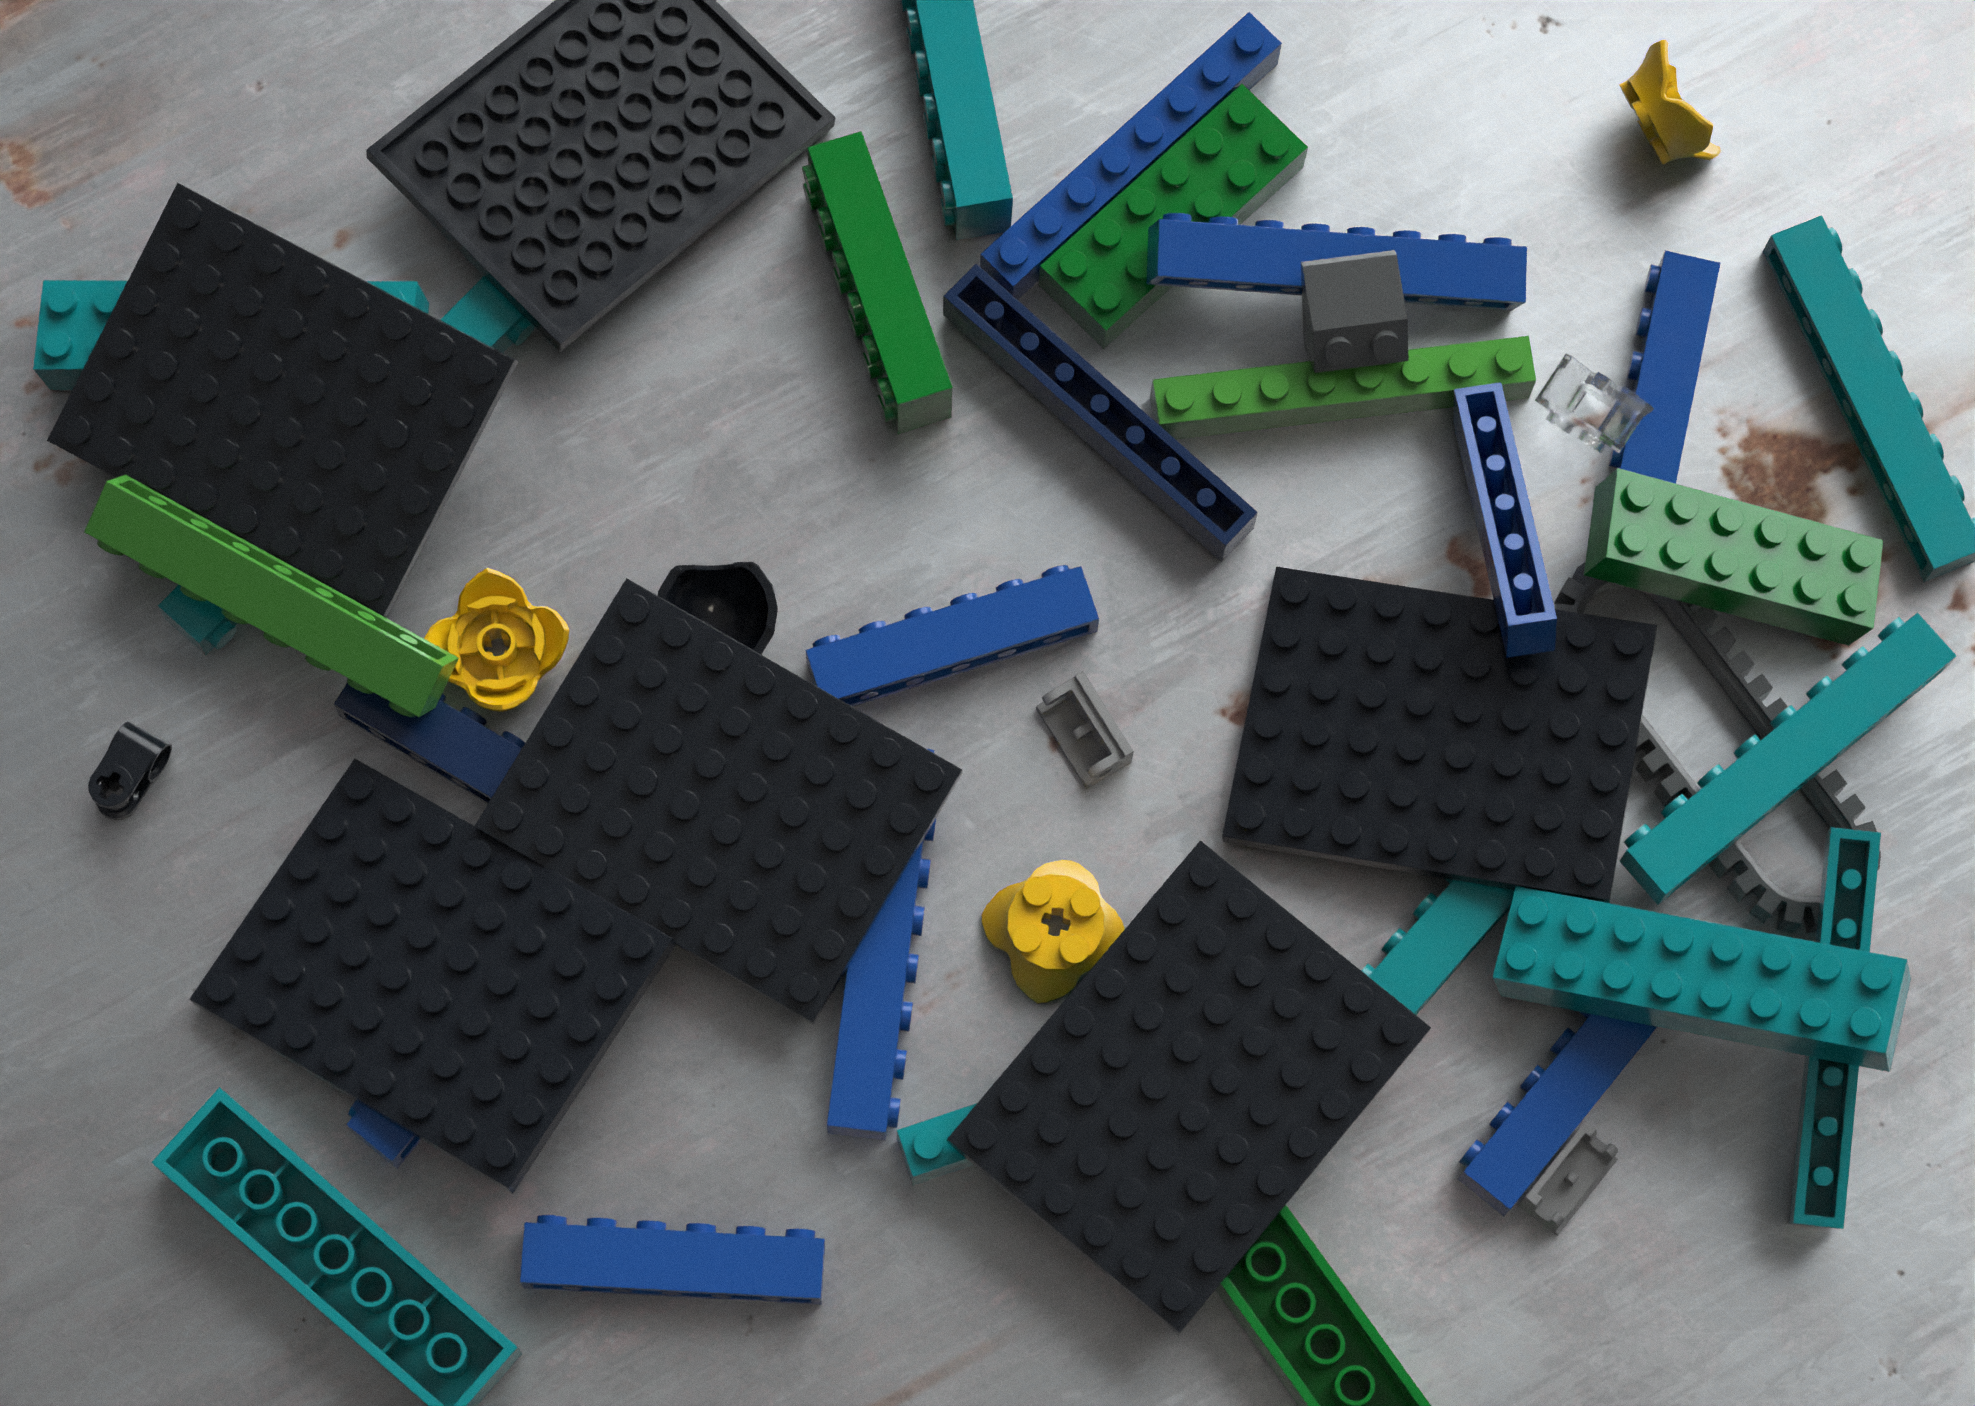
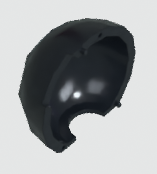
[657,562,778,655]

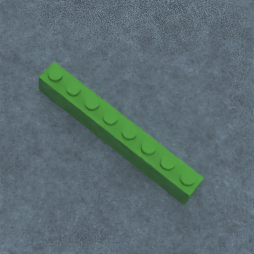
[1150,336,1536,440]
[84,475,459,717]

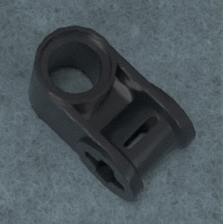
[88,721,172,820]

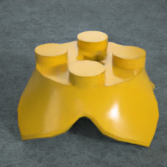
[1619,39,1721,165]
[424,568,570,712]
[981,860,1125,1004]

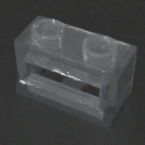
[1535,353,1654,454]

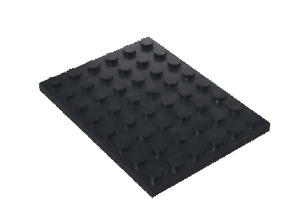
[366,0,836,352]
[47,183,519,618]
[1222,567,1657,903]
[474,578,963,1025]
[190,758,677,1194]
[947,840,1431,1335]

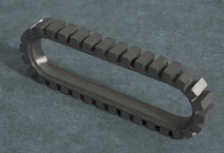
[1554,562,1881,933]

